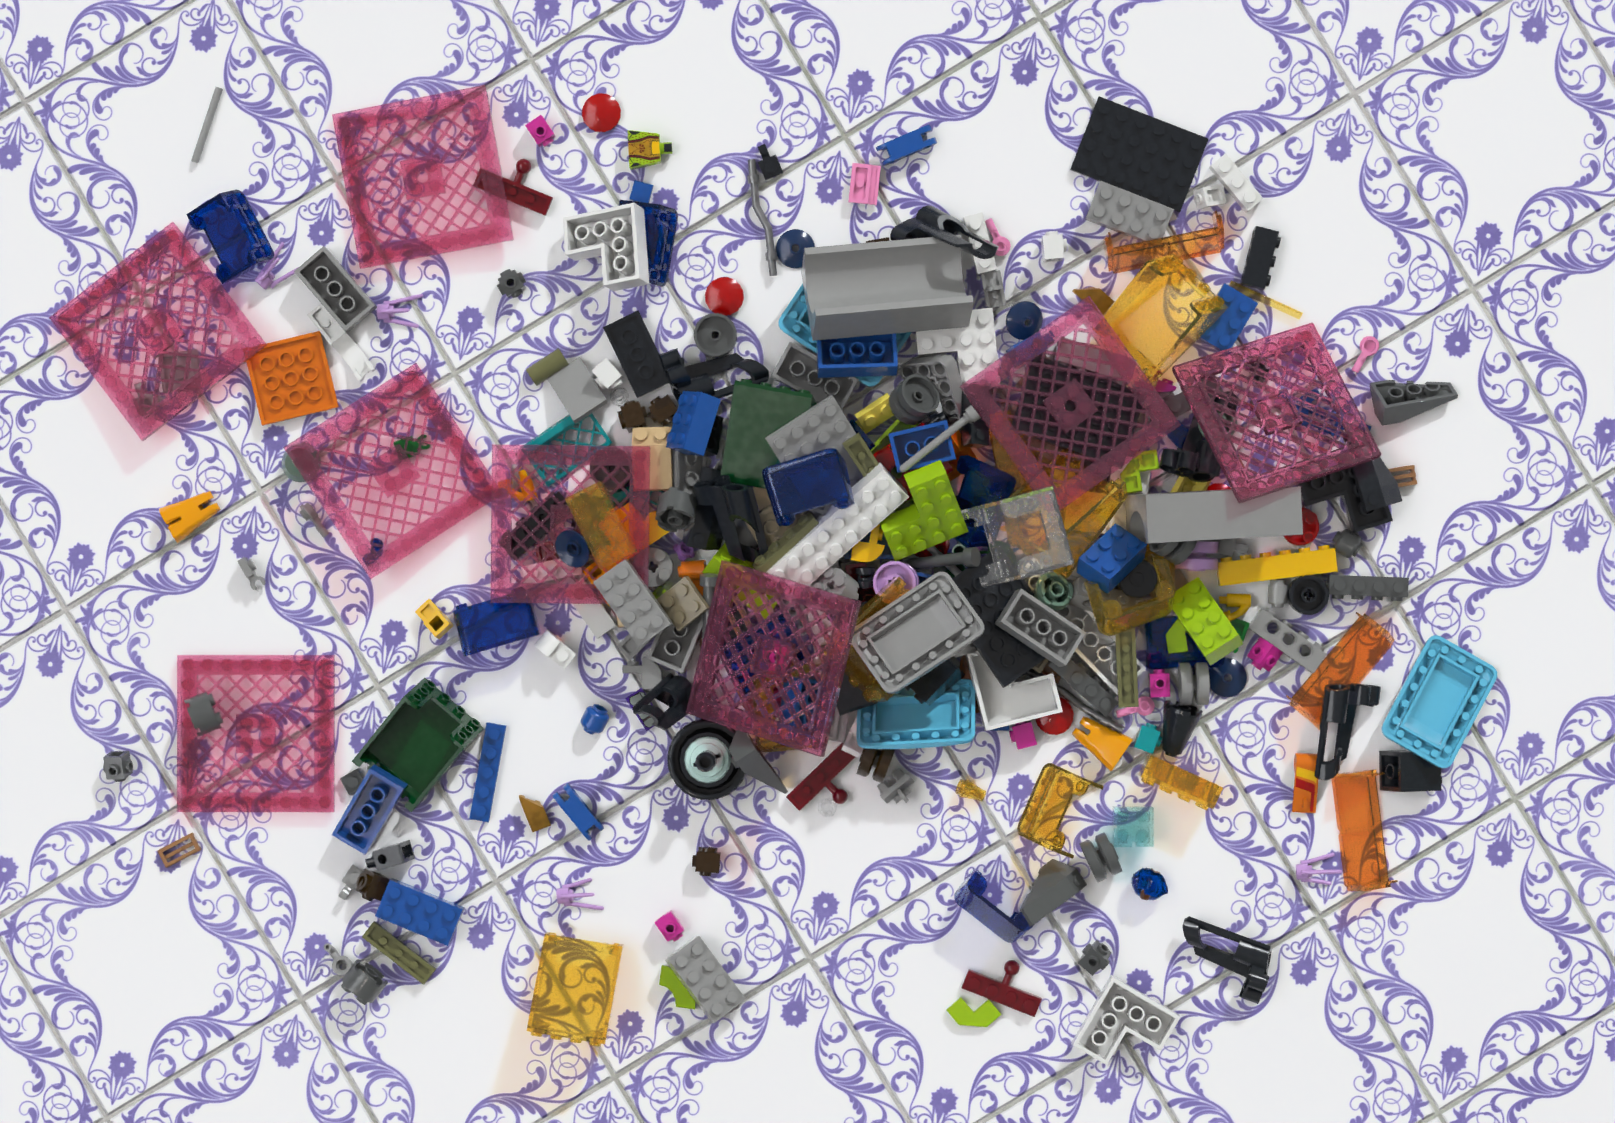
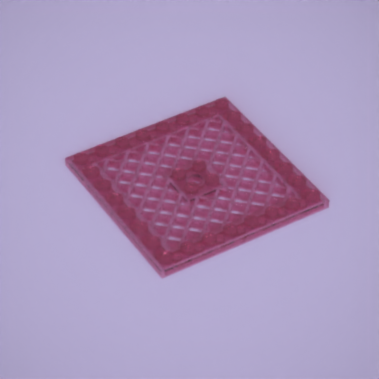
[332,85,514,269]
[49,222,267,441]
[960,296,1181,516]
[1172,322,1381,504]
[283,363,503,580]
[490,444,650,604]
[686,560,861,757]
[177,655,335,812]

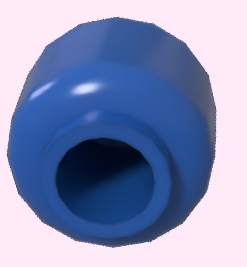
[580,704,609,735]

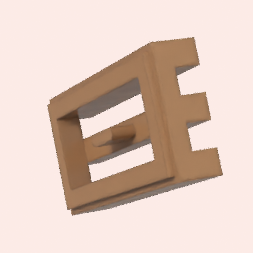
[1388,465,1417,487]
[157,832,202,868]

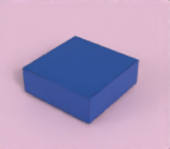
[630,180,654,205]

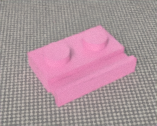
[848,163,881,205]

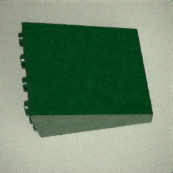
[721,379,817,496]
[352,678,484,812]

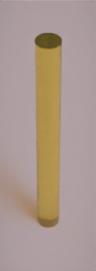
[1229,280,1303,320]

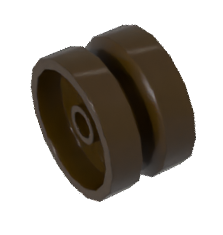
[856,748,895,783]

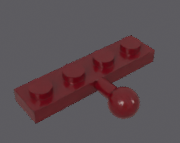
[473,159,553,216]
[786,742,855,811]
[961,960,1042,1017]

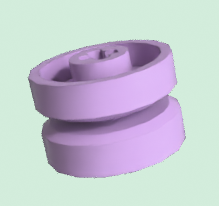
[1174,541,1219,571]
[873,561,919,604]

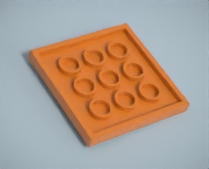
[243,331,339,426]

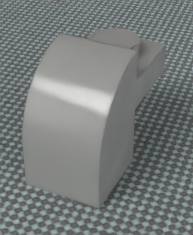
[622,657,663,689]

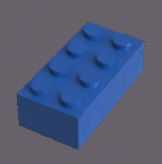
[816,333,898,378]
[331,764,408,855]
[375,878,465,946]

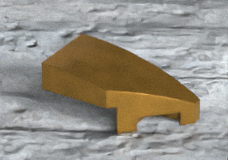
[1072,287,1115,316]
[519,795,551,832]

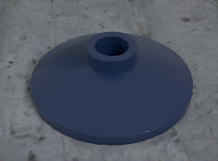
[776,229,815,269]
[1006,301,1043,340]
[555,530,590,568]
[1209,658,1247,697]

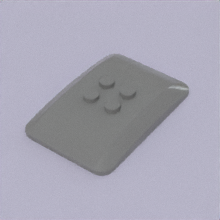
[848,572,985,694]

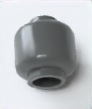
[1332,529,1363,558]

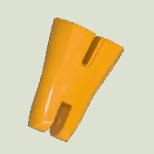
[159,491,221,543]
[1072,716,1133,771]

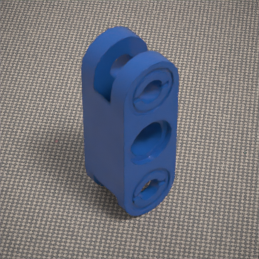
[876,125,937,166]
[552,783,604,841]

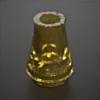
[955,779,986,801]

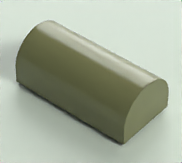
[526,348,569,386]

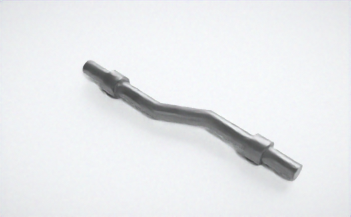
[747,159,778,276]
[1024,669,1125,733]

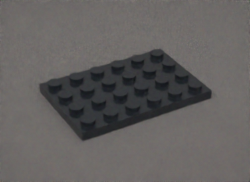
[1070,96,1208,213]
[1009,355,1147,469]
[952,545,1046,688]

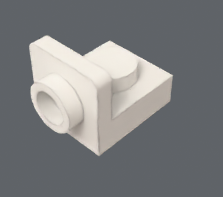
[1193,184,1227,210]

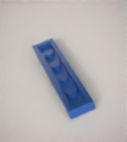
[469,722,507,822]

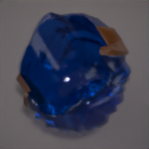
[1131,867,1168,900]

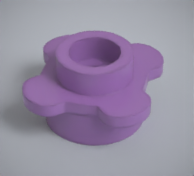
[673,542,695,561]

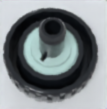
[667,718,746,800]

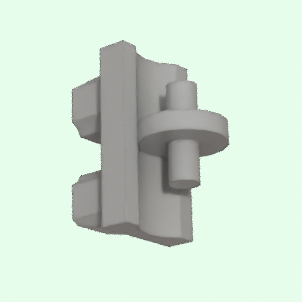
[981,270,1006,308]
[877,769,914,804]

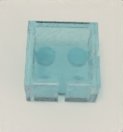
[1113,806,1154,847]

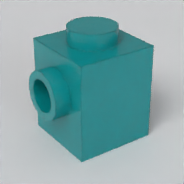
[1133,722,1163,754]

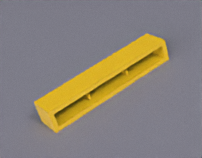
[1217,545,1338,586]

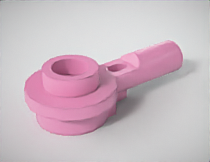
[985,218,1011,256]
[1351,336,1379,373]
[1116,696,1155,718]

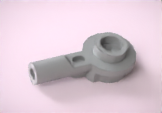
[300,503,329,538]

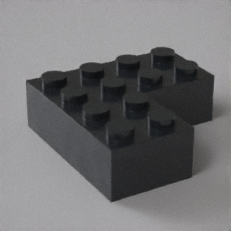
[1291,452,1393,533]

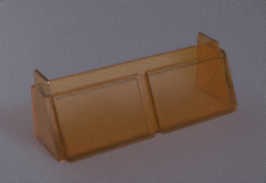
[1103,211,1224,274]
[1286,612,1395,730]
[1331,769,1398,891]

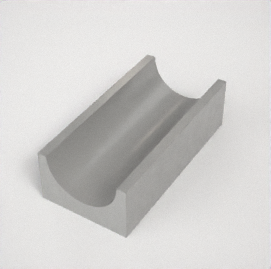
[801,235,974,341]
[1125,487,1303,543]

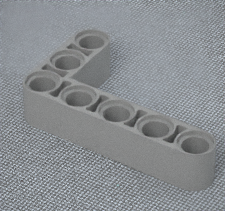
[899,354,963,433]

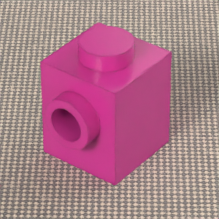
[525,115,555,147]
[1148,669,1170,698]
[1009,721,1037,750]
[654,910,684,942]

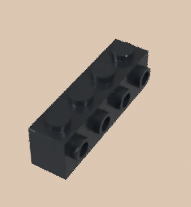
[499,491,575,561]

